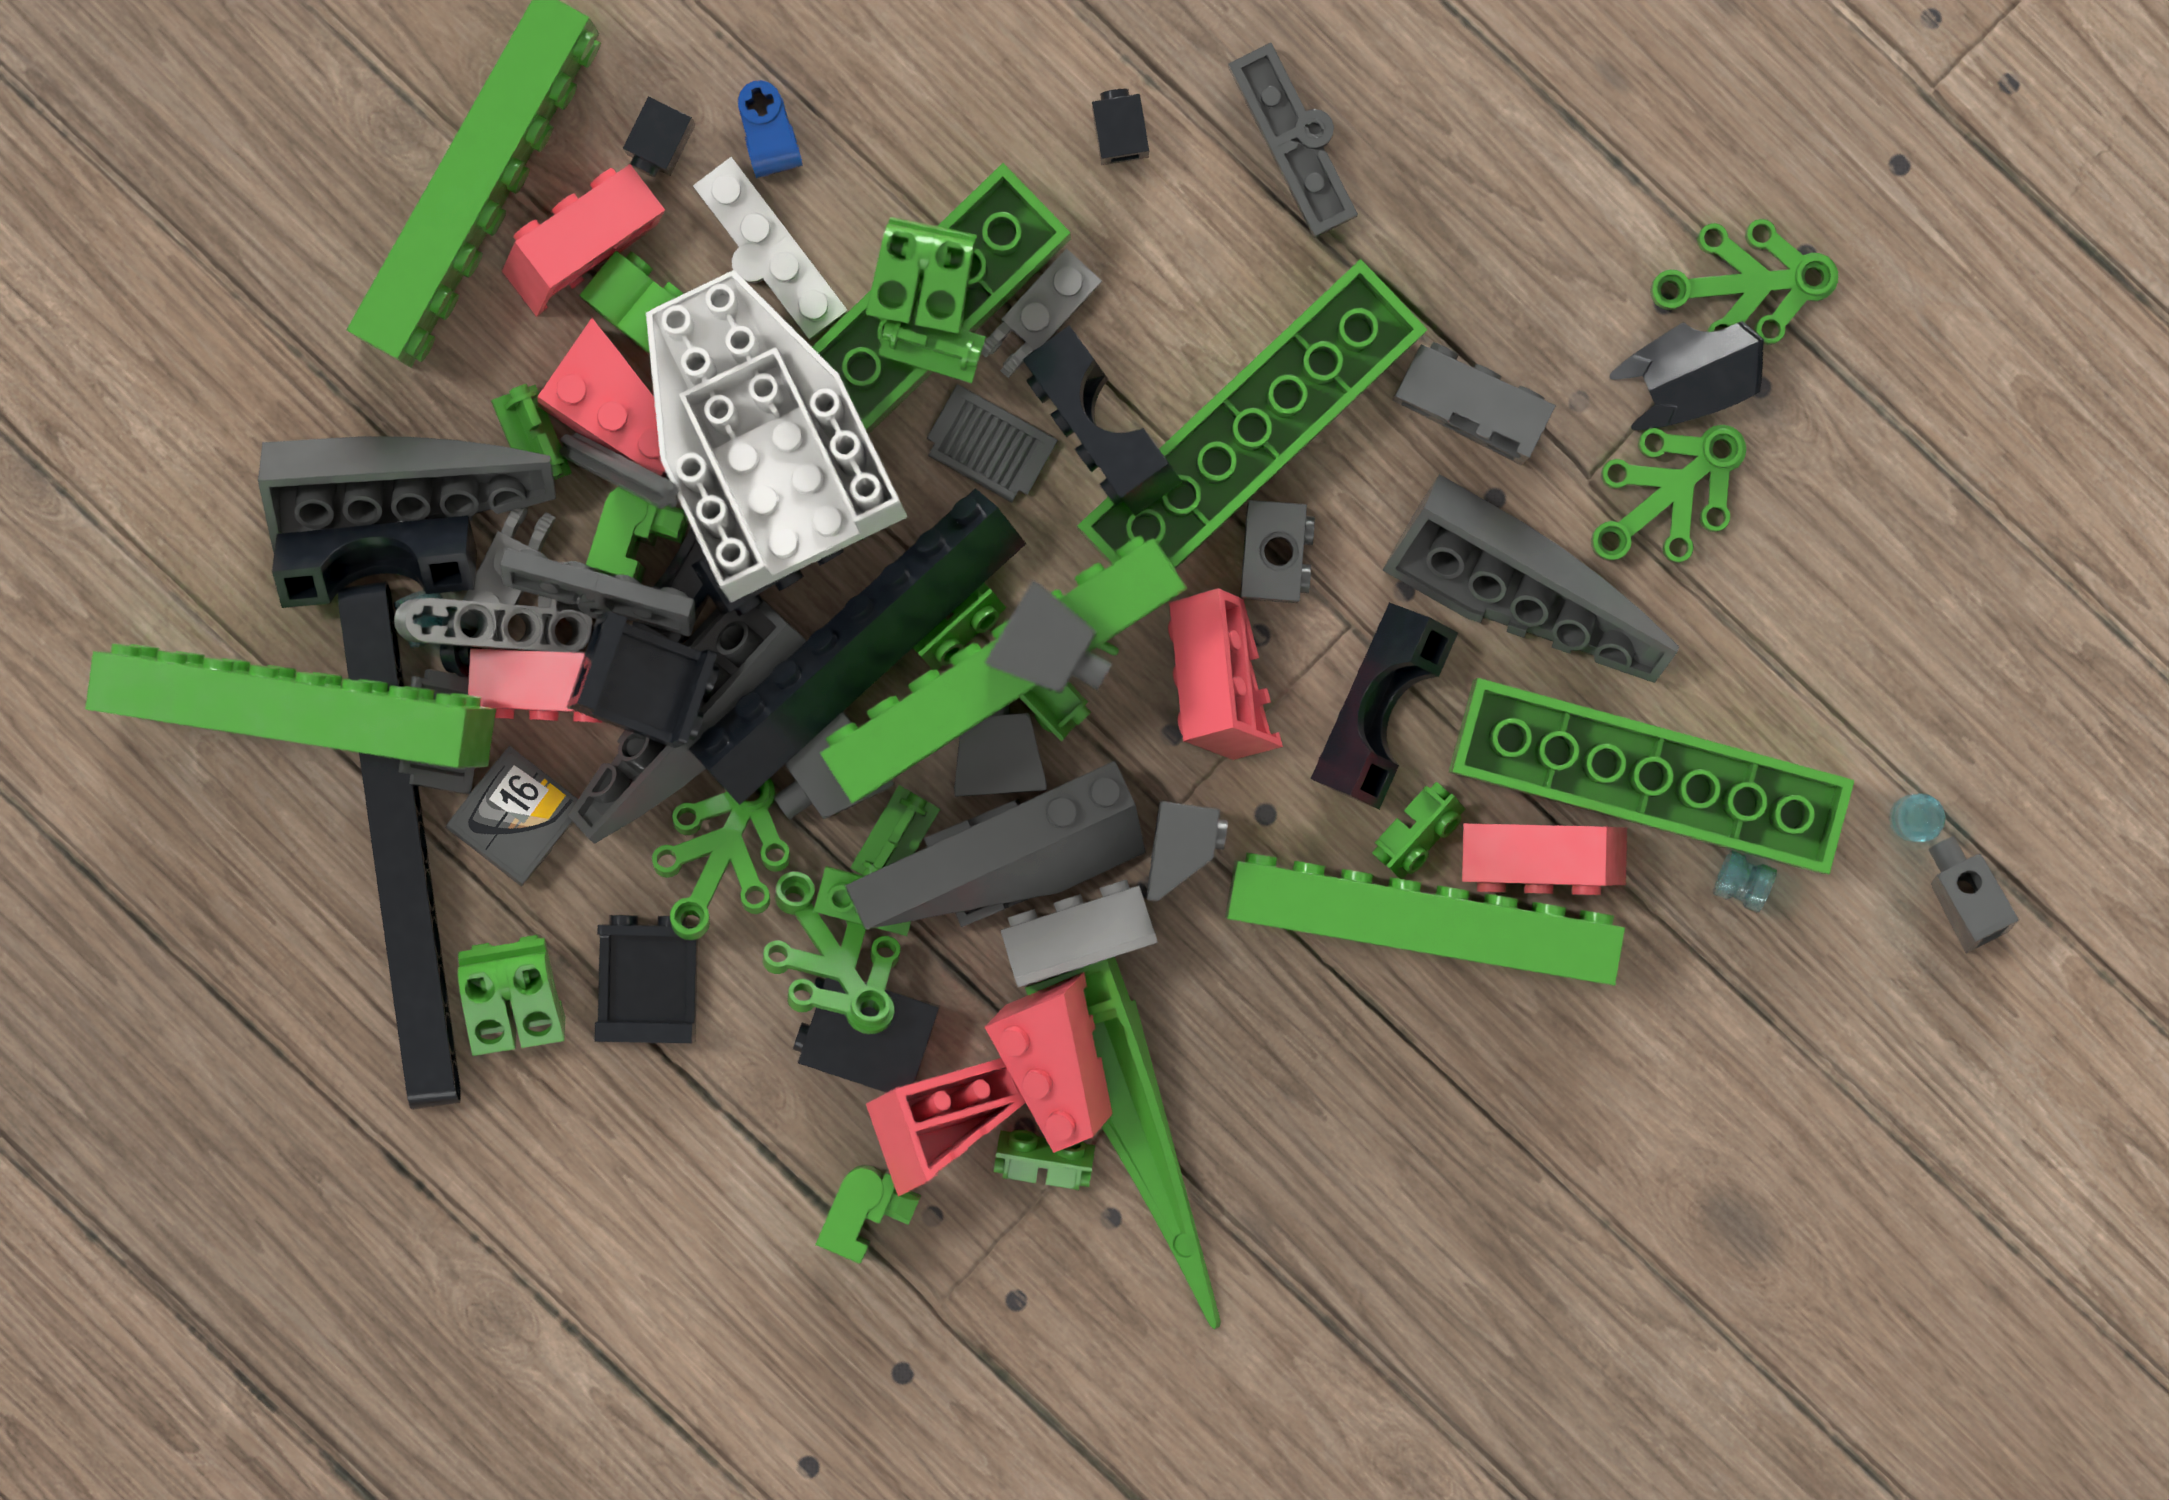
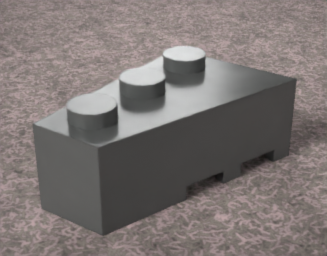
[1392,342,1556,465]

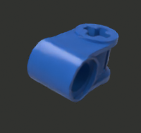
[738,80,803,178]

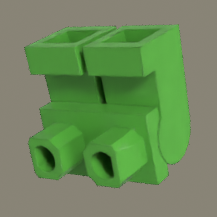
[866,217,977,333]
[586,487,689,583]
[458,935,566,1056]
[815,1165,921,1264]

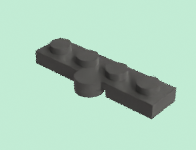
[1228,42,1358,238]
[500,548,696,637]

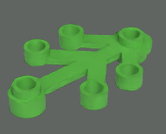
[1650,219,1838,345]
[1591,425,1746,563]
[652,778,790,940]
[762,872,901,1034]

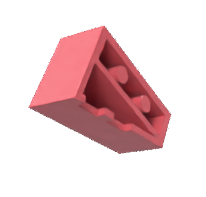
[502,164,665,317]
[537,318,667,478]
[1168,588,1283,760]
[468,648,603,723]
[1462,823,1627,895]
[985,972,1113,1153]
[866,1058,1026,1196]

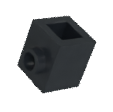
[1092,88,1149,166]
[623,96,696,178]

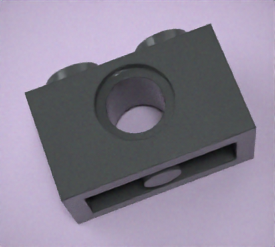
[1240,500,1315,603]

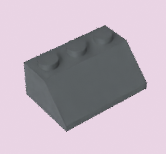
[1146,801,1228,901]

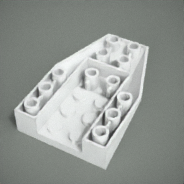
[646,270,907,602]

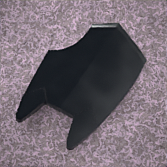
[1609,321,1764,431]

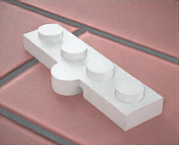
[693,157,848,341]

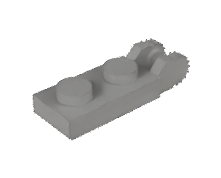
[981,248,1102,378]
[460,506,556,629]

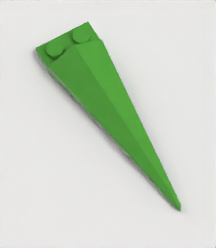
[1025,956,1221,1329]

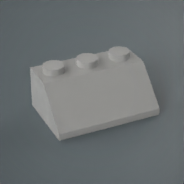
[1001,879,1158,987]

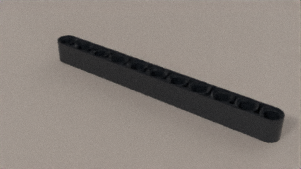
[338,581,461,1110]

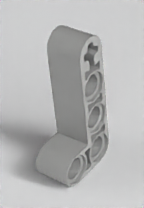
[394,561,592,652]

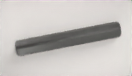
[559,433,679,509]

